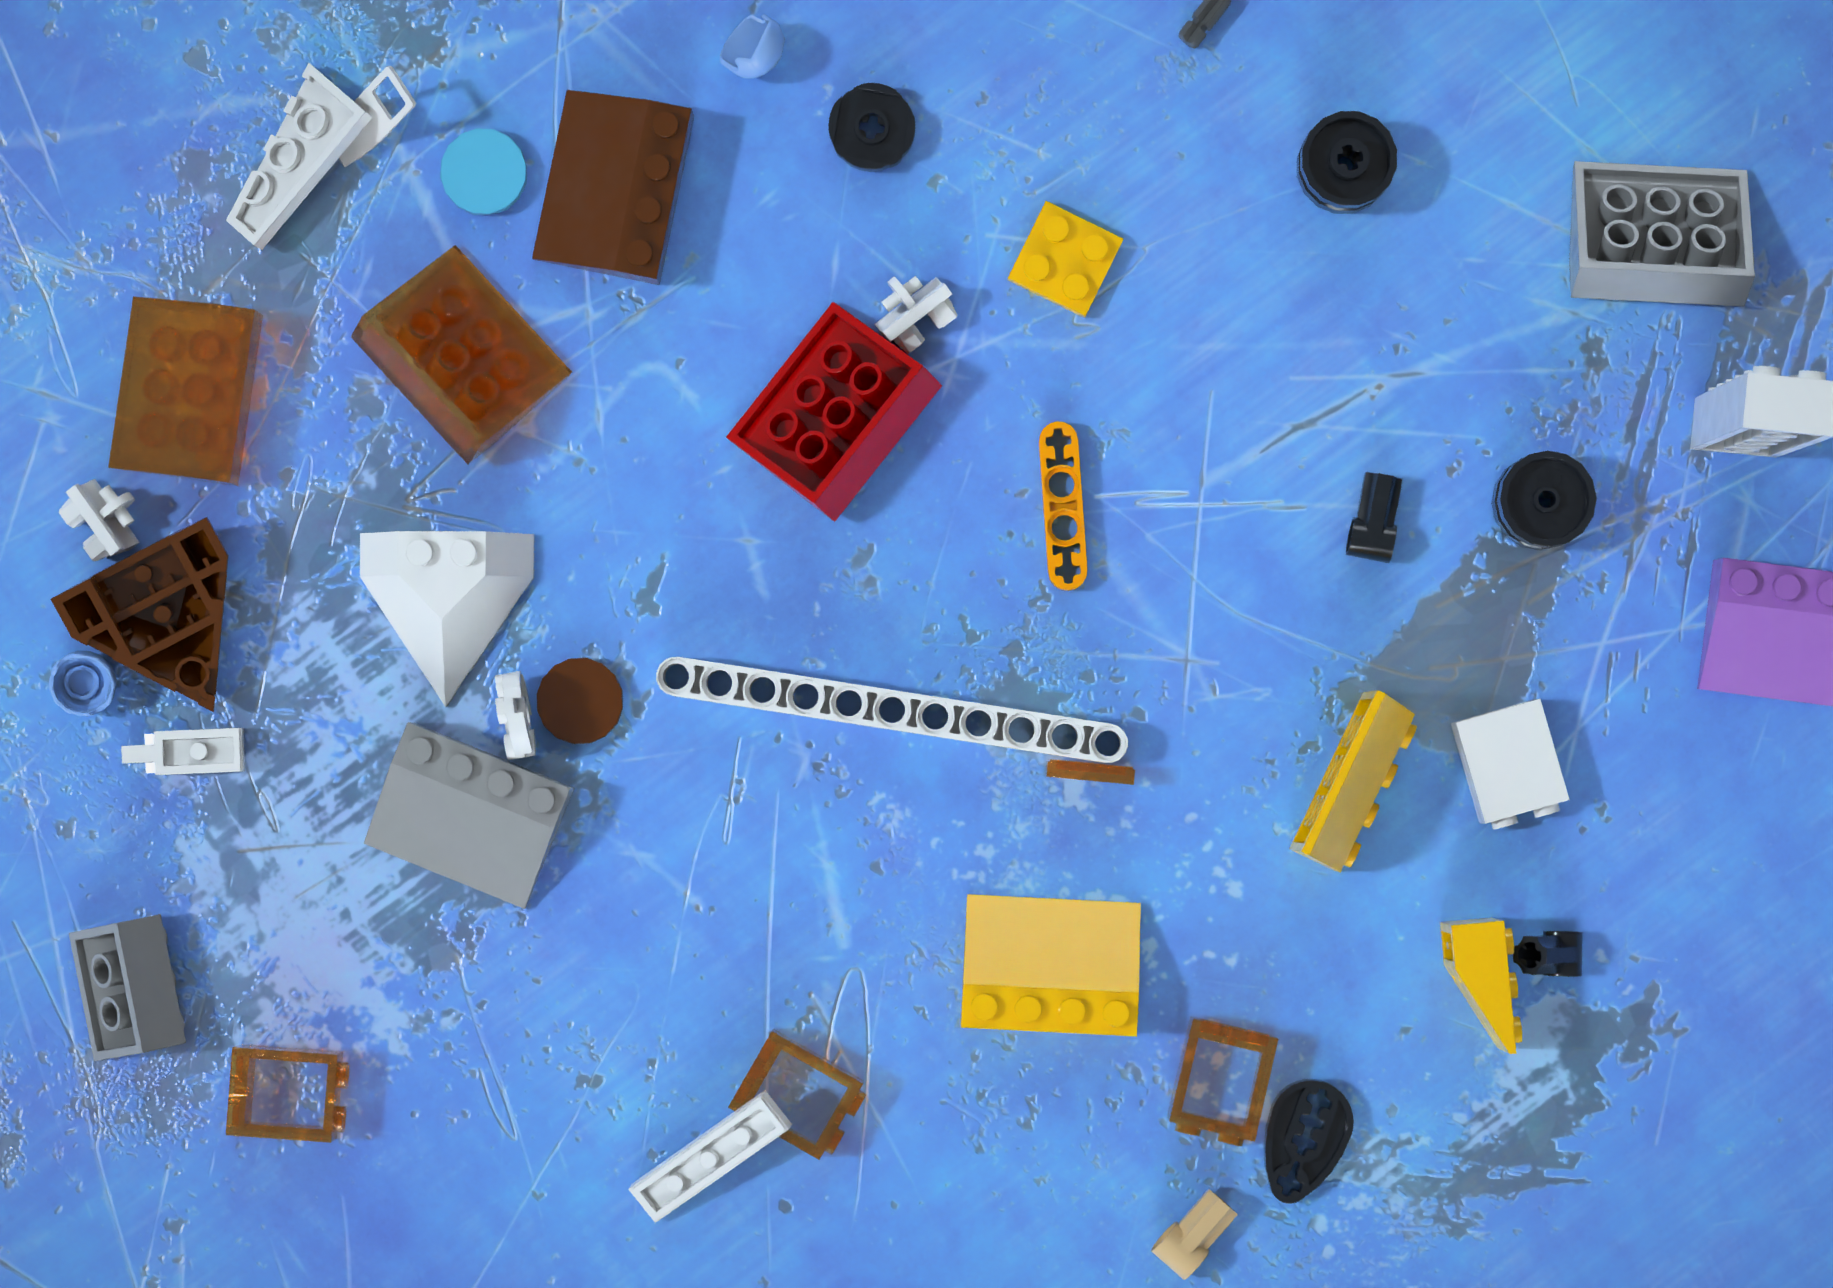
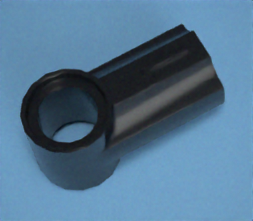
[1346,472,1402,563]
[1513,931,1582,977]

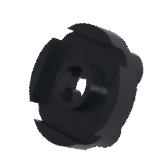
[828,83,915,172]

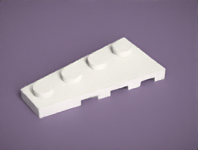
[226,63,373,250]

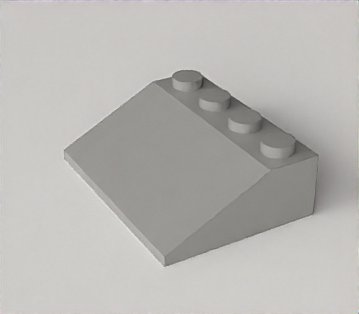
[1569,161,1755,306]
[364,722,574,909]

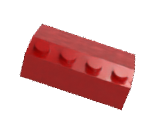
[726,302,942,522]

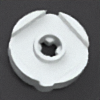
[495,671,536,760]

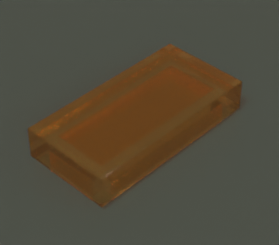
[1045,759,1135,785]

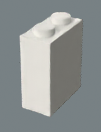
[1451,699,1570,830]

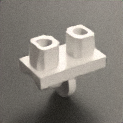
[874,276,958,354]
[58,479,140,561]

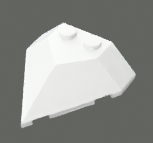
[360,531,534,707]

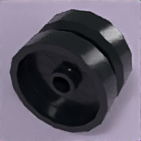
[1297,111,1397,214]
[1491,450,1597,550]

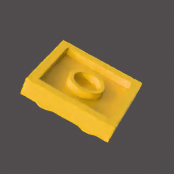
[1007,201,1123,318]

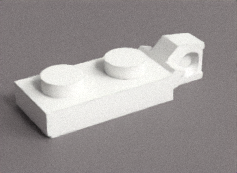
[121,728,245,775]

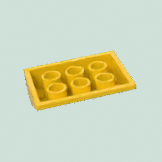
[1289,690,1417,873]
[960,894,1141,1037]

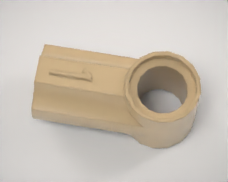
[1151,1189,1238,1280]

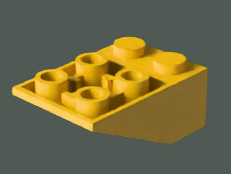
[1440,917,1522,1054]

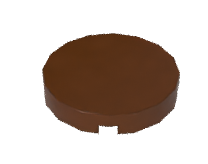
[537,658,623,744]

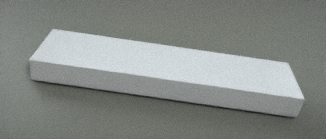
[628,1090,792,1223]

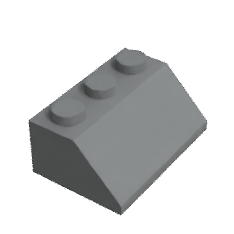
[69,914,186,1061]

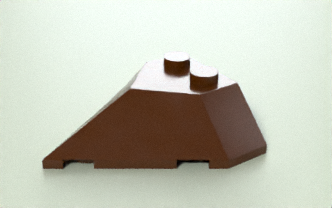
[50,517,229,712]

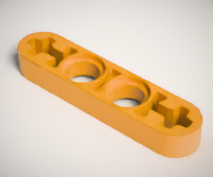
[1039,421,1087,591]

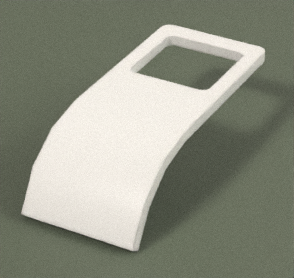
[339,66,416,167]

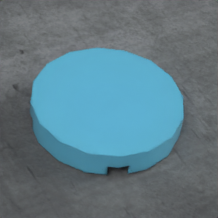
[440,128,527,215]

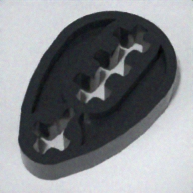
[1263,1079,1354,1204]

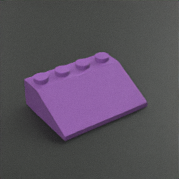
[1697,558,1833,706]

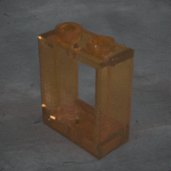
[1167,1016,1279,1146]
[728,1028,866,1160]
[226,1044,350,1143]

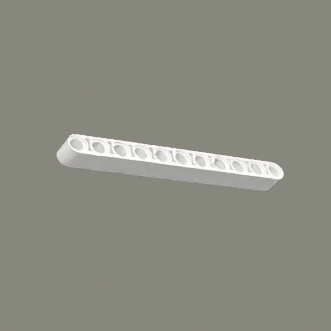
[656,657,1128,763]

